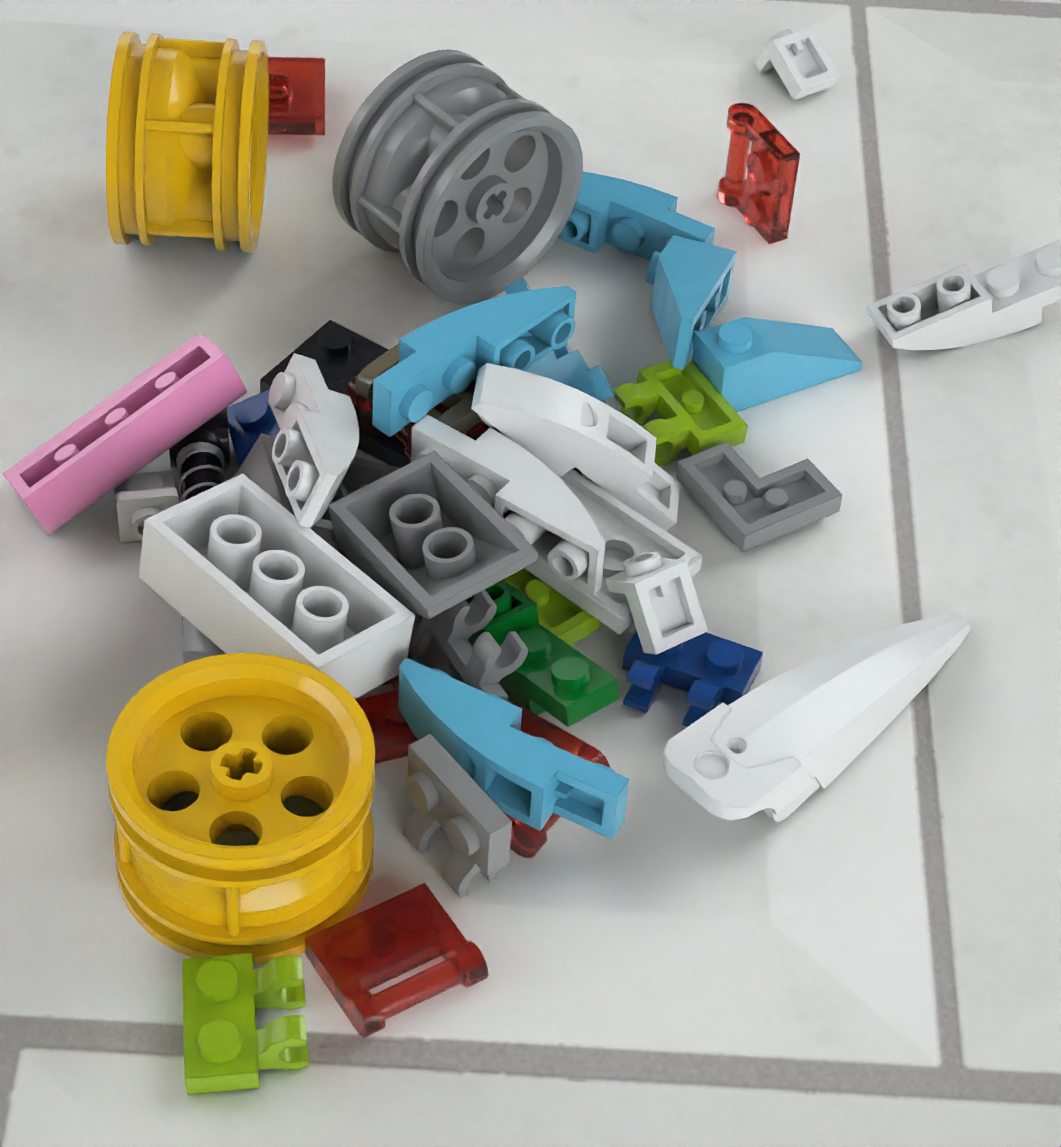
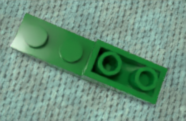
[466,580,619,727]

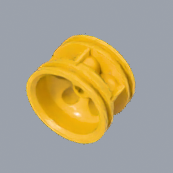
[106,32,269,253]
[106,653,375,965]

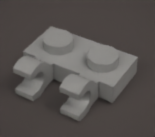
[407,589,528,700]
[403,734,512,898]

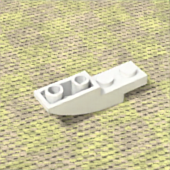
[867,239,1061,350]
[269,353,359,528]
[471,363,680,531]
[411,414,605,594]

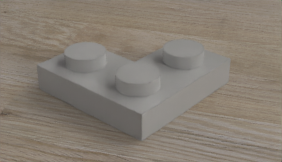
[676,442,843,553]

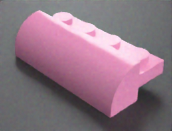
[2,334,247,536]

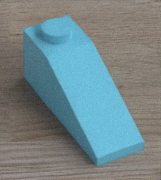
[646,235,737,370]
[692,317,862,412]

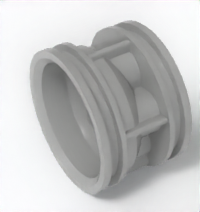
[332,49,583,304]

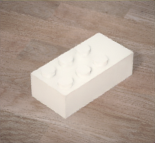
[139,473,415,699]

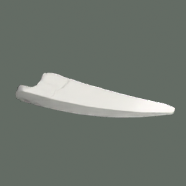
[663,612,970,822]

